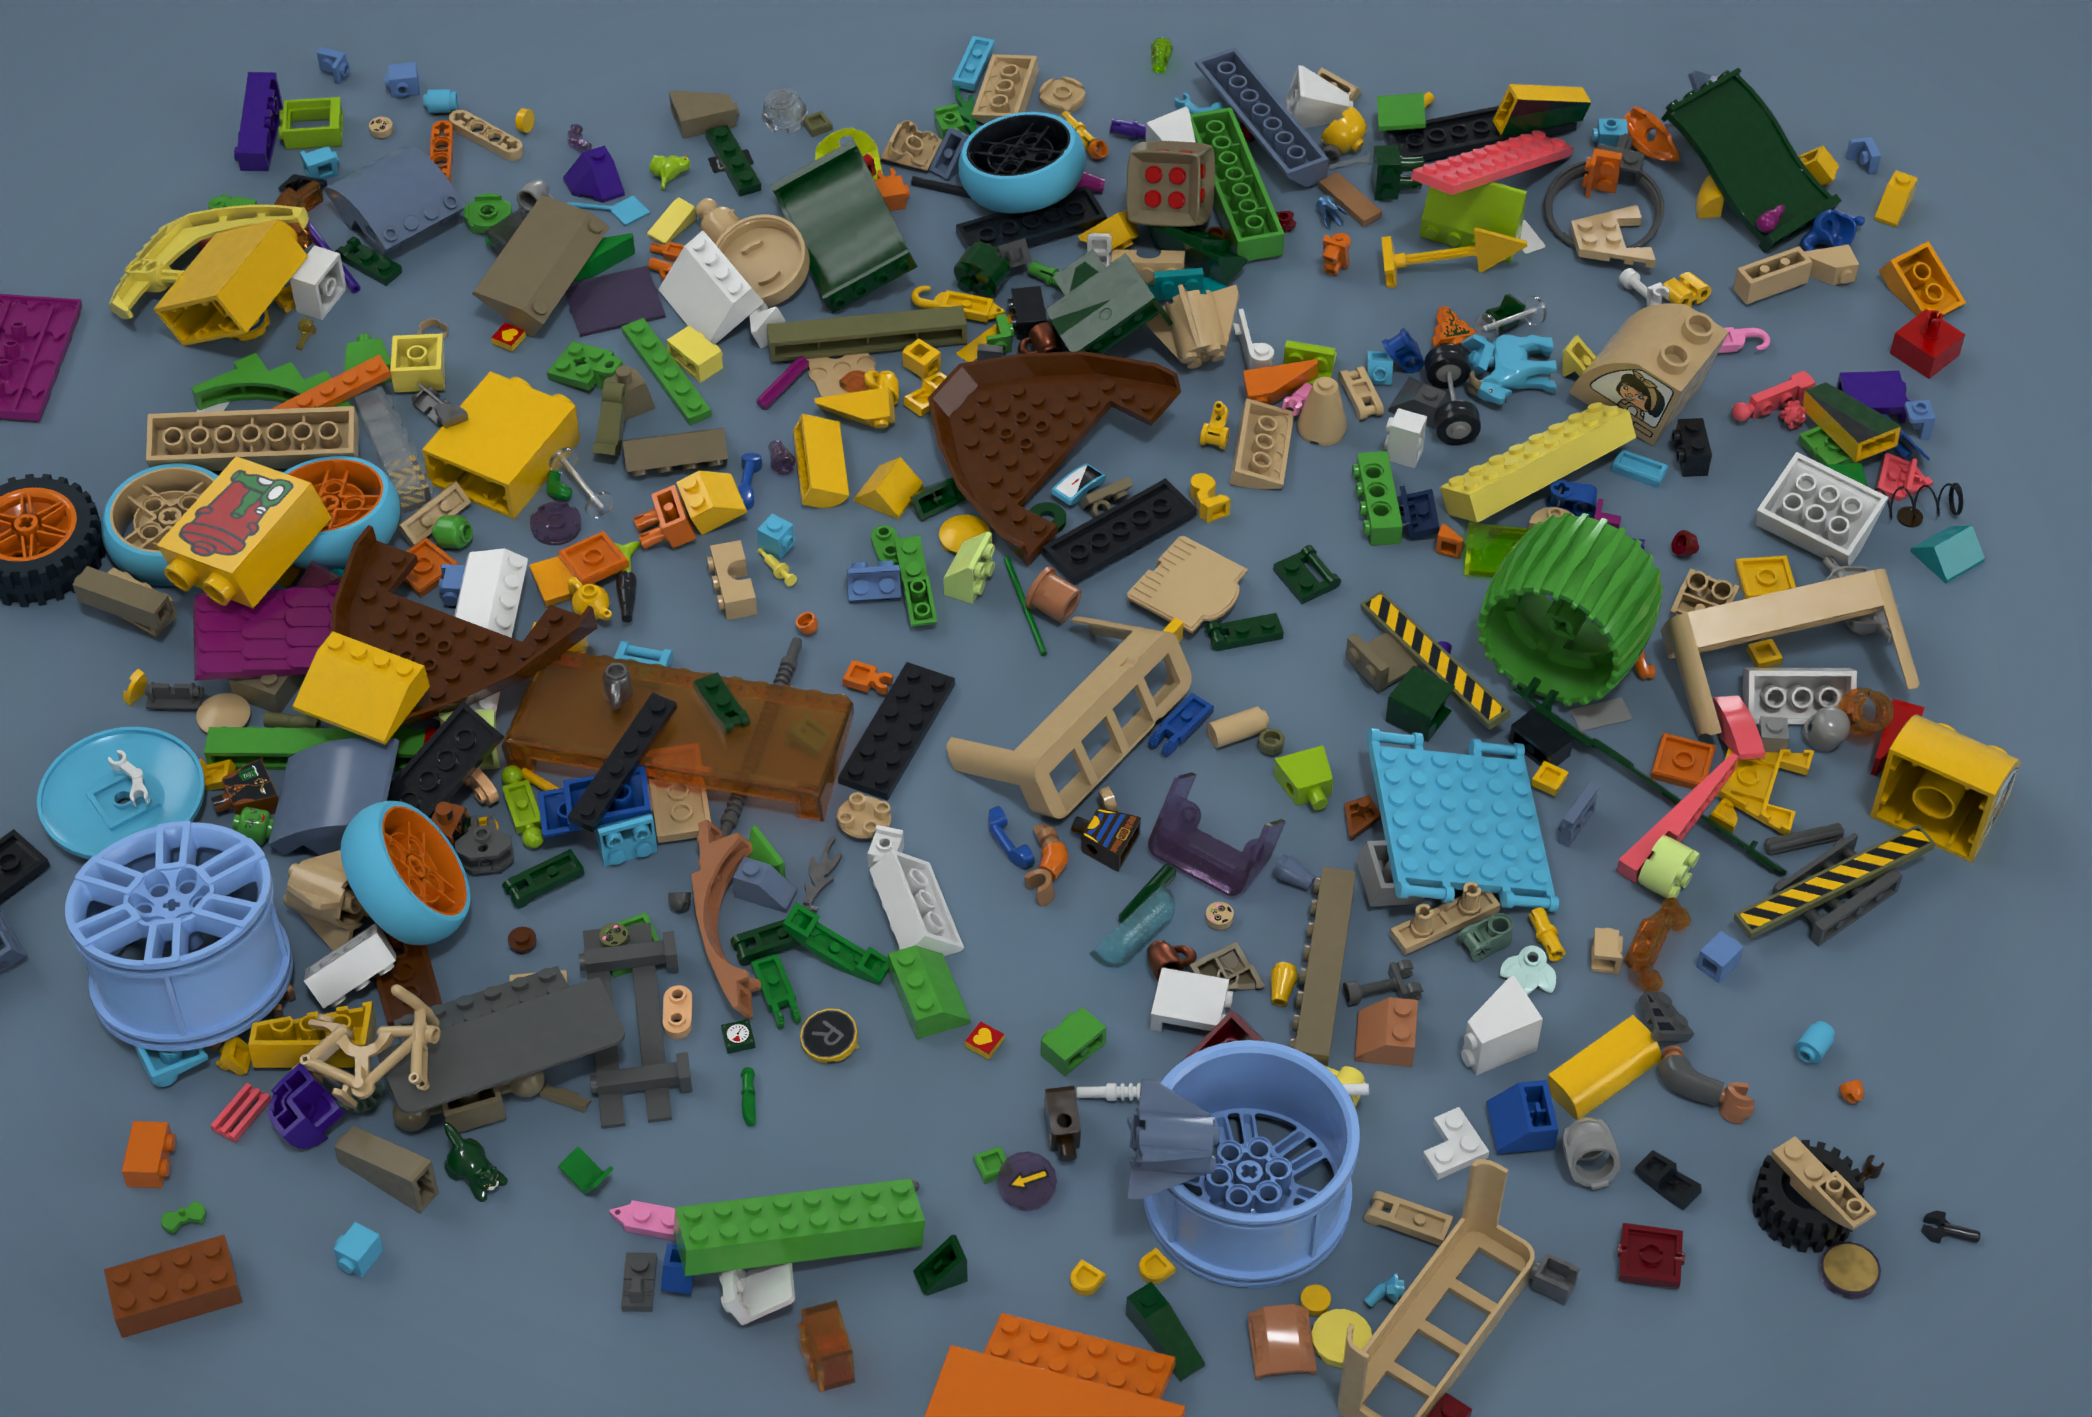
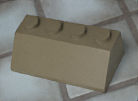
[622,428,728,476]

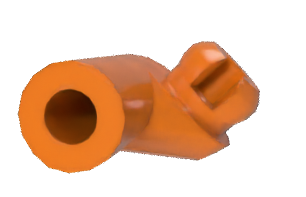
[648,257,673,281]

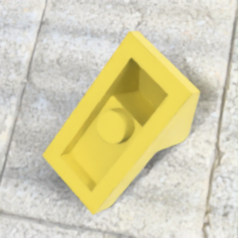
[1562,335,1596,377]

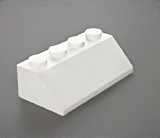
[1743,668,1857,724]
[869,849,964,956]

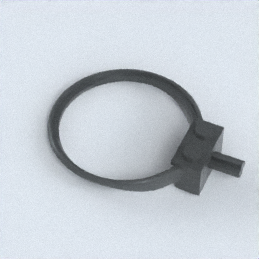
[1544,133,1664,249]

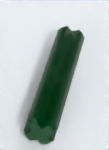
[1118,864,1176,927]

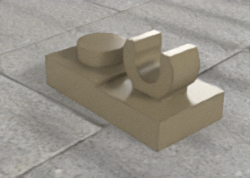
[1079,476,1133,518]

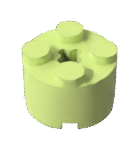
[1638,835,1700,902]

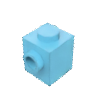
[1592,118,1628,147]
[757,514,795,561]
[334,1222,384,1277]

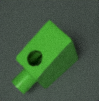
[344,333,392,385]

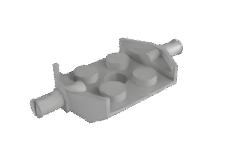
[1823,556,1899,643]

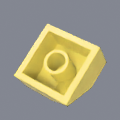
[390,333,445,392]

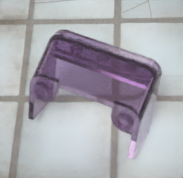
[1148,772,1286,896]

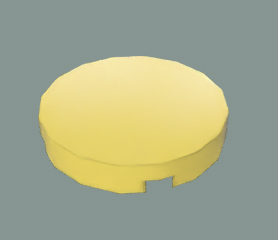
[1311,1309,1372,1368]

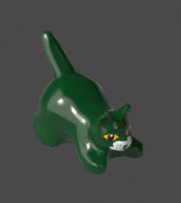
[444,1122,508,1202]

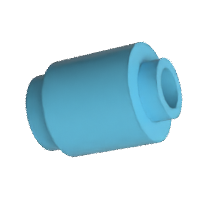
[423,89,458,113]
[1795,1021,1835,1064]

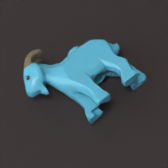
[1467,334,1557,404]

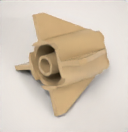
[1145,284,1239,369]
[283,850,369,951]

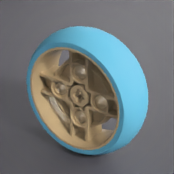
[101,463,218,586]

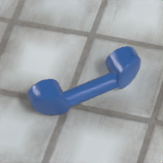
[737,453,762,510]
[988,806,1035,868]

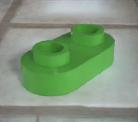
[871,525,898,565]

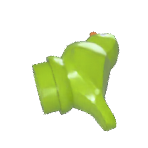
[649,155,690,190]

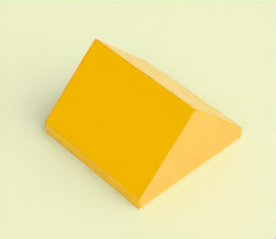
[854,457,924,520]

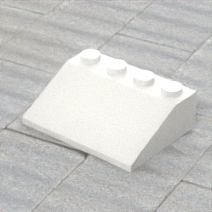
[658,230,764,345]
[1756,452,1888,567]

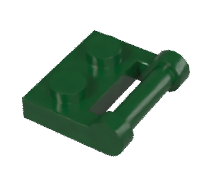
[1273,545,1341,604]

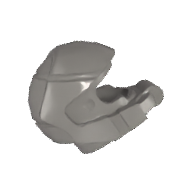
[1562,1118,1621,1190]

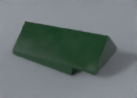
[1148,225,1248,285]

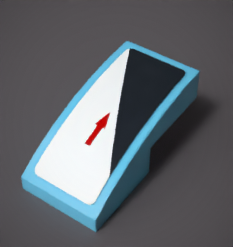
[1051,463,1106,506]

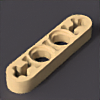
[449,110,524,161]

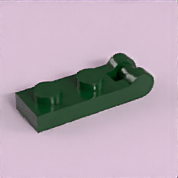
[335,236,402,286]
[1205,613,1284,651]
[693,672,750,734]
[502,849,585,909]
[730,919,801,966]

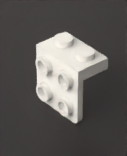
[719,1263,795,1325]

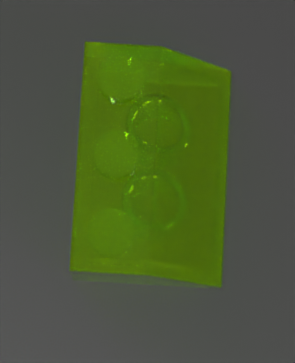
[1464,522,1532,578]

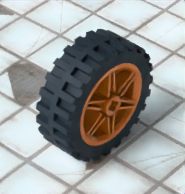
[0,474,106,607]

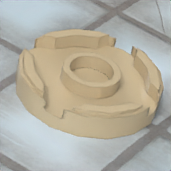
[1040,77,1085,114]

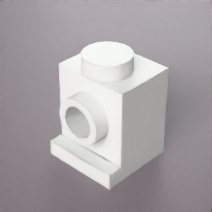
[867,825,904,867]

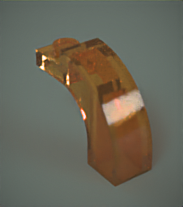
[274,180,323,250]

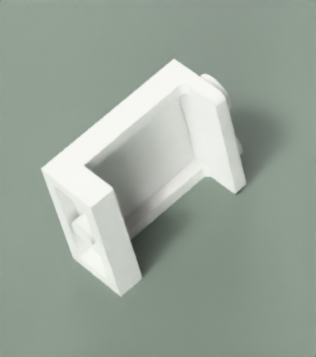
[1150,968,1233,1032]

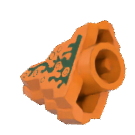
[1431,306,1479,352]

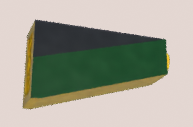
[1493,84,1592,136]
[1803,382,1901,462]

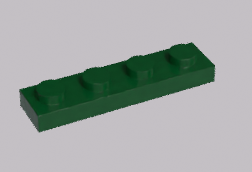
[705,125,761,196]

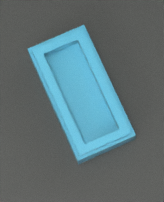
[1611,449,1669,488]

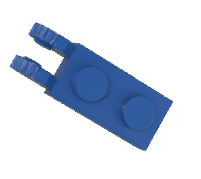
[1148,693,1214,757]

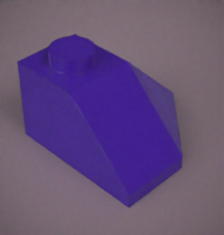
[563,145,625,203]

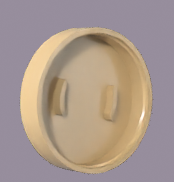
[716,214,810,307]

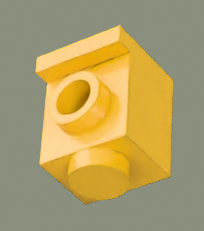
[902,338,941,382]

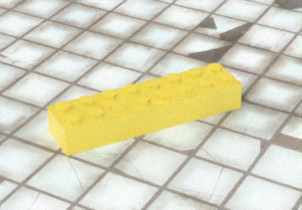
[1440,402,1636,523]

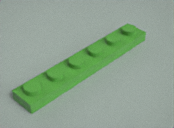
[621,318,712,426]

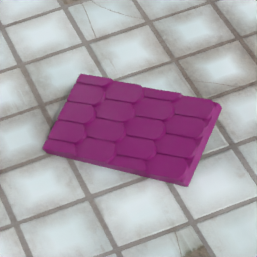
[0,294,82,421]
[193,585,339,681]

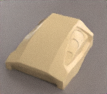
[1670,568,1740,616]

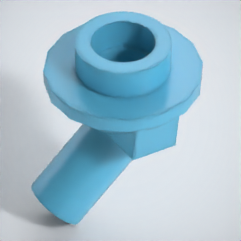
[1364,1273,1404,1308]

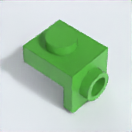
[986,314,1014,354]

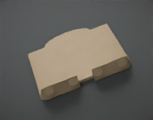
[1127,536,1248,634]

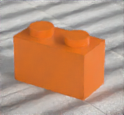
[121,1121,176,1188]

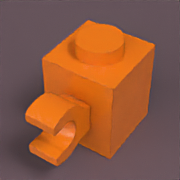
[874,168,910,211]

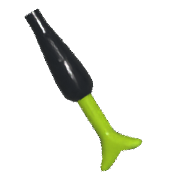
[614,541,642,623]

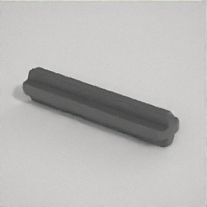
[1764,823,1844,855]

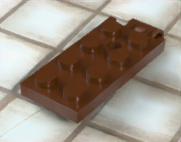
[374,929,442,1026]

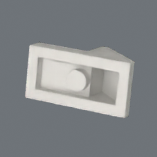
[749,303,785,348]

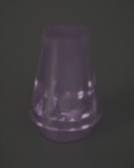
[768,440,795,475]

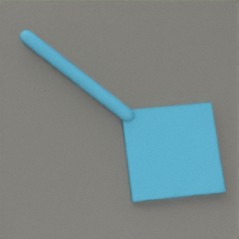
[566,195,650,226]

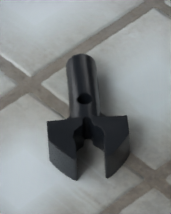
[1921,1210,1981,1244]

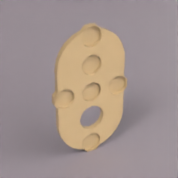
[806,353,876,397]

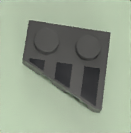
[1639,991,1694,1042]

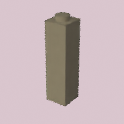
[72,566,173,630]

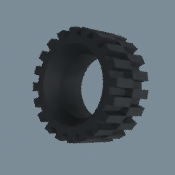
[1752,1140,1865,1253]

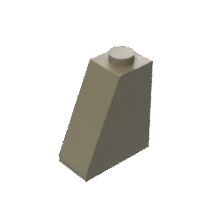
[669,91,739,139]

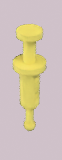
[757,548,797,586]

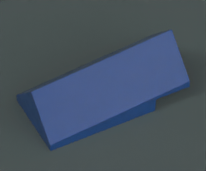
[538,766,653,839]

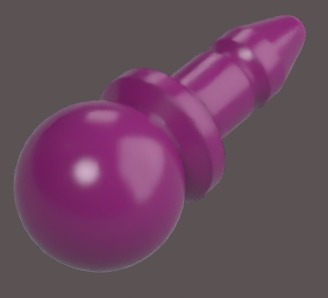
[1756,205,1785,233]

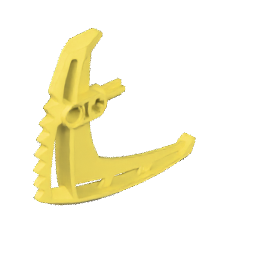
[109,205,309,319]

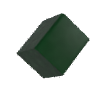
[1386,665,1455,742]

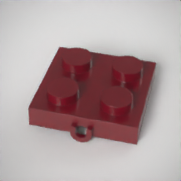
[1617,1223,1685,1289]

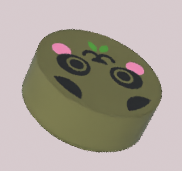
[599,923,629,948]

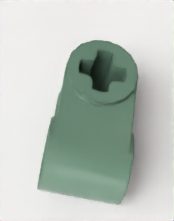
[1457,913,1513,962]

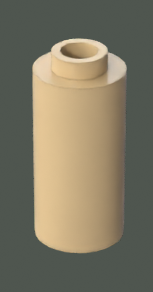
[1207,706,1269,749]

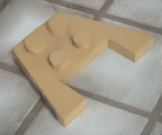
[1570,205,1656,268]

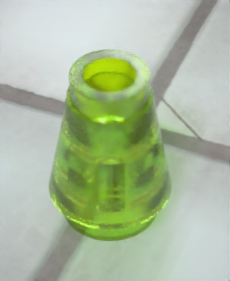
[1151,38,1173,73]

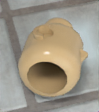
[696,198,740,244]

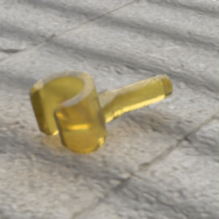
[296,317,316,351]

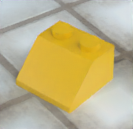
[676,471,747,535]

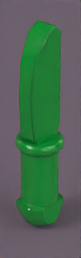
[741,1067,756,1127]

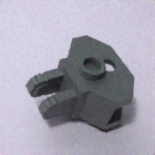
[455,814,514,875]

